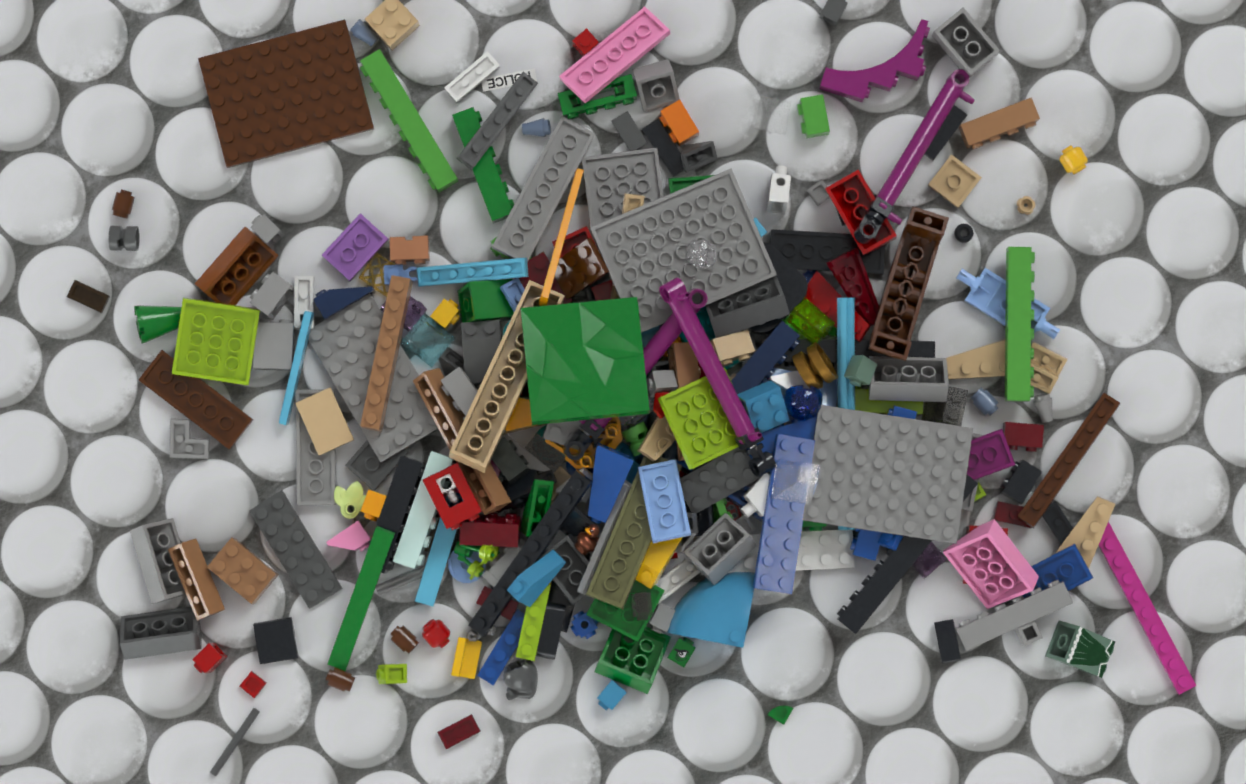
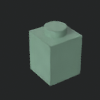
[844,355,878,387]

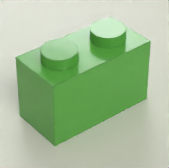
[797,94,830,139]

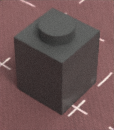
[819,0,848,26]

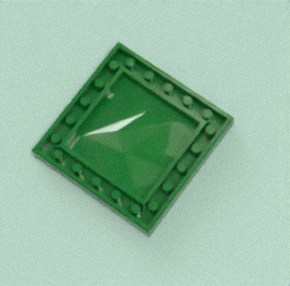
[520,297,650,425]

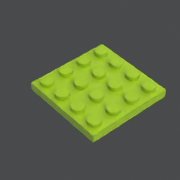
[172,297,260,386]
[658,367,739,470]

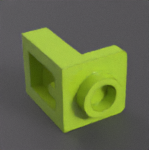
[376,664,407,684]

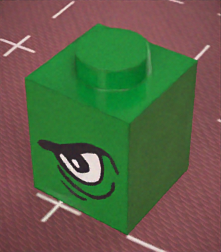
[667,637,696,667]

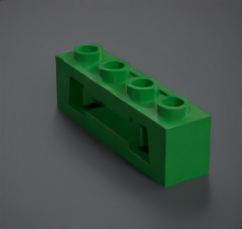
[558,74,637,120]

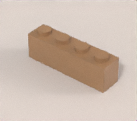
[959,97,1040,150]
[168,538,225,621]

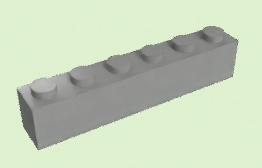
[956,579,1073,651]

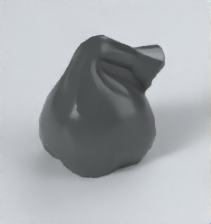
[503,659,538,700]

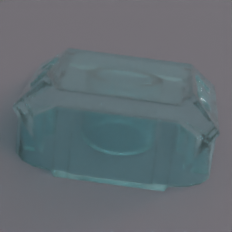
[401,313,455,368]

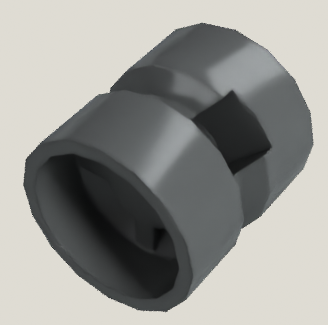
[108,226,140,251]

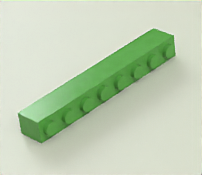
[359,49,458,193]
[1005,247,1035,402]

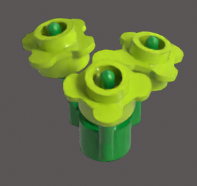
[454,540,500,580]

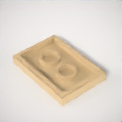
[295,387,354,456]

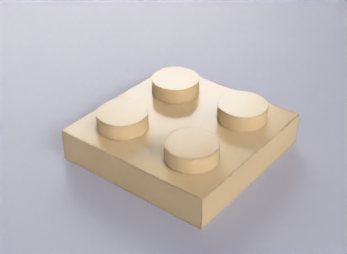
[928,155,982,208]

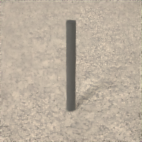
[210,708,260,776]

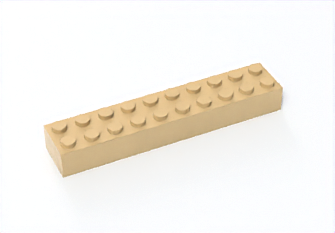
[449,280,565,473]

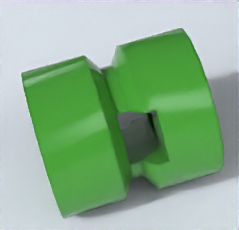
[621,421,648,457]

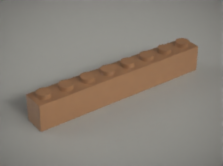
[360,275,413,432]
[413,368,511,515]

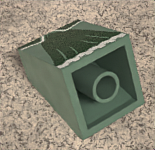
[1045,620,1115,678]

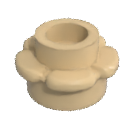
[1017,196,1036,215]

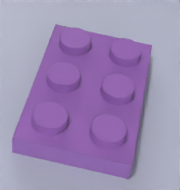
[322,213,389,281]

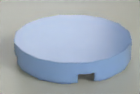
[448,551,486,583]

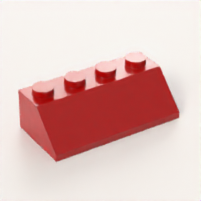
[825,169,897,255]

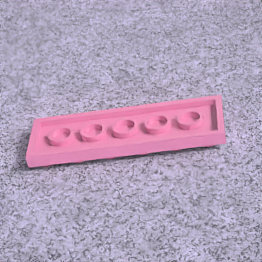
[559,7,670,103]

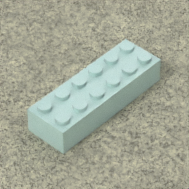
[393,451,455,569]

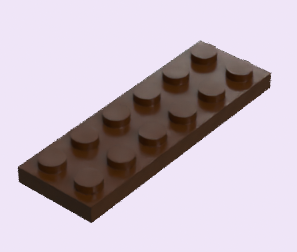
[139,350,254,450]

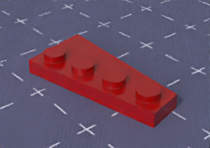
[799,271,870,342]

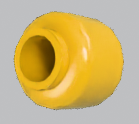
[1059,145,1088,175]

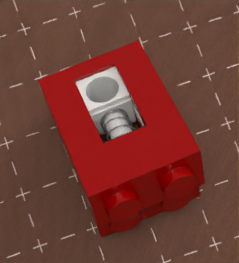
[422,462,482,530]

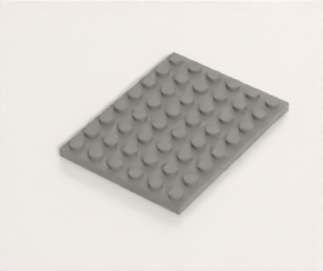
[589,168,777,333]
[803,405,973,544]

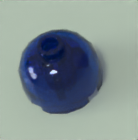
[784,385,822,421]

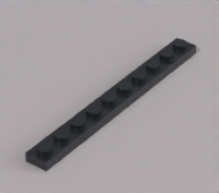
[468,470,593,637]

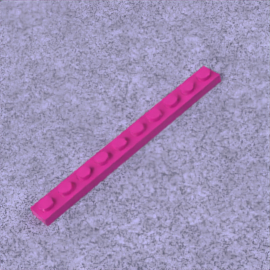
[1098,522,1196,695]

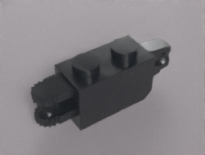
[496,469,557,512]

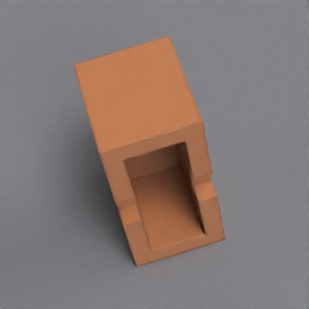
[389,236,430,265]

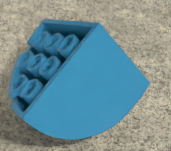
[665,572,755,648]

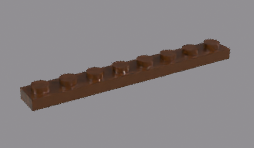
[1017,393,1120,528]

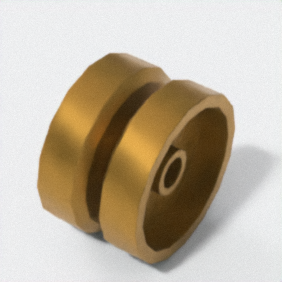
[792,342,838,392]

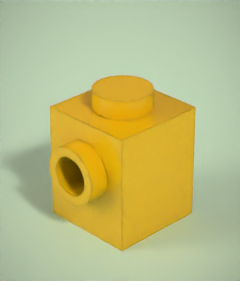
[430,299,460,330]

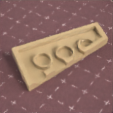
[1055,496,1115,568]

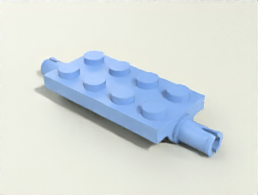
[956,268,1060,339]

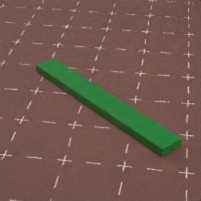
[327,526,395,671]

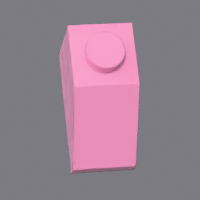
[326,521,371,552]

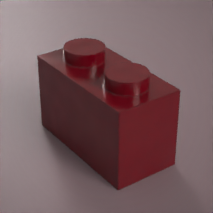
[1003,422,1044,452]

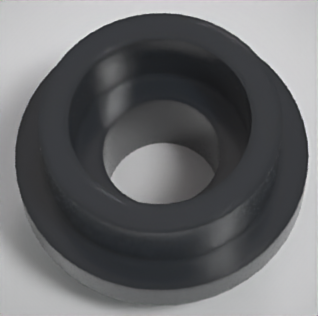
[954,223,974,243]

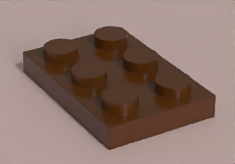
[555,238,609,299]

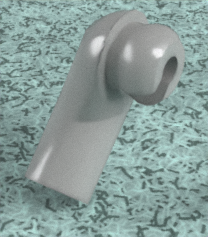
[467,626,496,641]

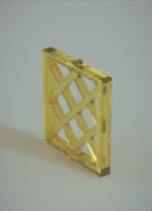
[359,253,395,297]

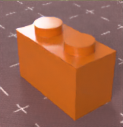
[659,100,699,146]

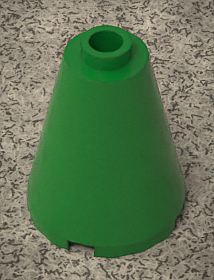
[134,305,181,344]

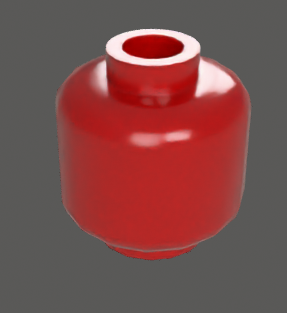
[422,619,451,648]

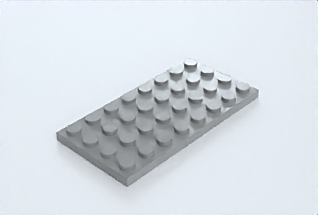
[308,293,439,463]

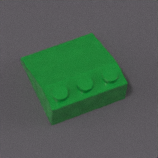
[594,627,671,694]

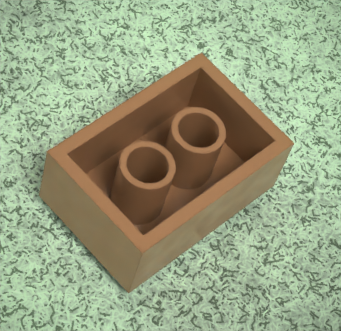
[207,537,279,604]

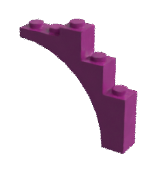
[819,19,930,102]

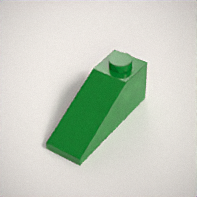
[520,479,554,537]

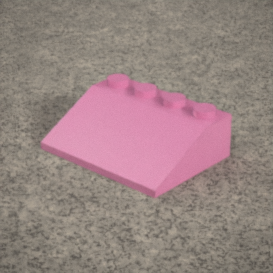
[943,519,1039,609]

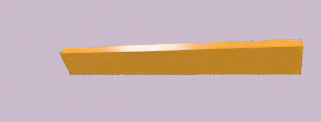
[539,168,584,306]

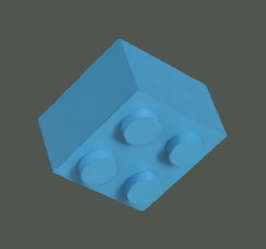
[737,380,790,433]

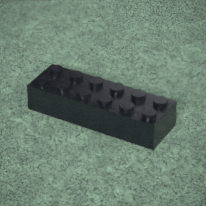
[364,456,426,574]

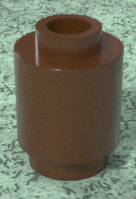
[112,189,135,219]
[390,625,419,654]
[325,667,356,692]

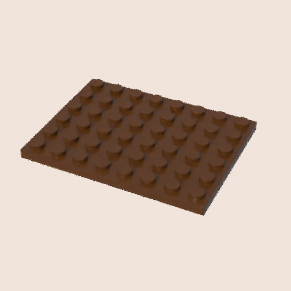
[198,19,374,168]

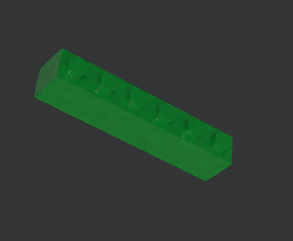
[452,107,514,224]

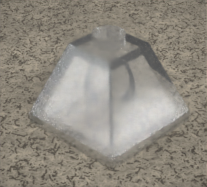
[771,460,820,505]

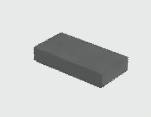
[611,111,648,151]

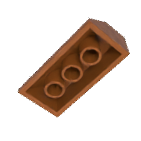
[195,227,279,305]

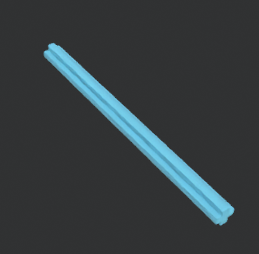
[837,298,856,530]

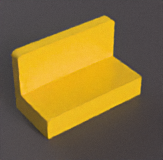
[451,637,482,679]

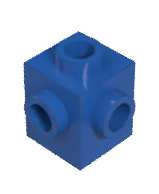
[571,610,599,639]

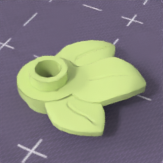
[334,481,366,519]

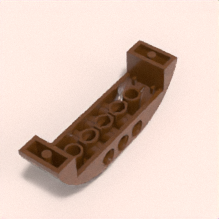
[868,206,949,361]

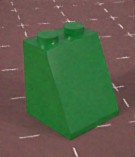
[457,279,514,323]

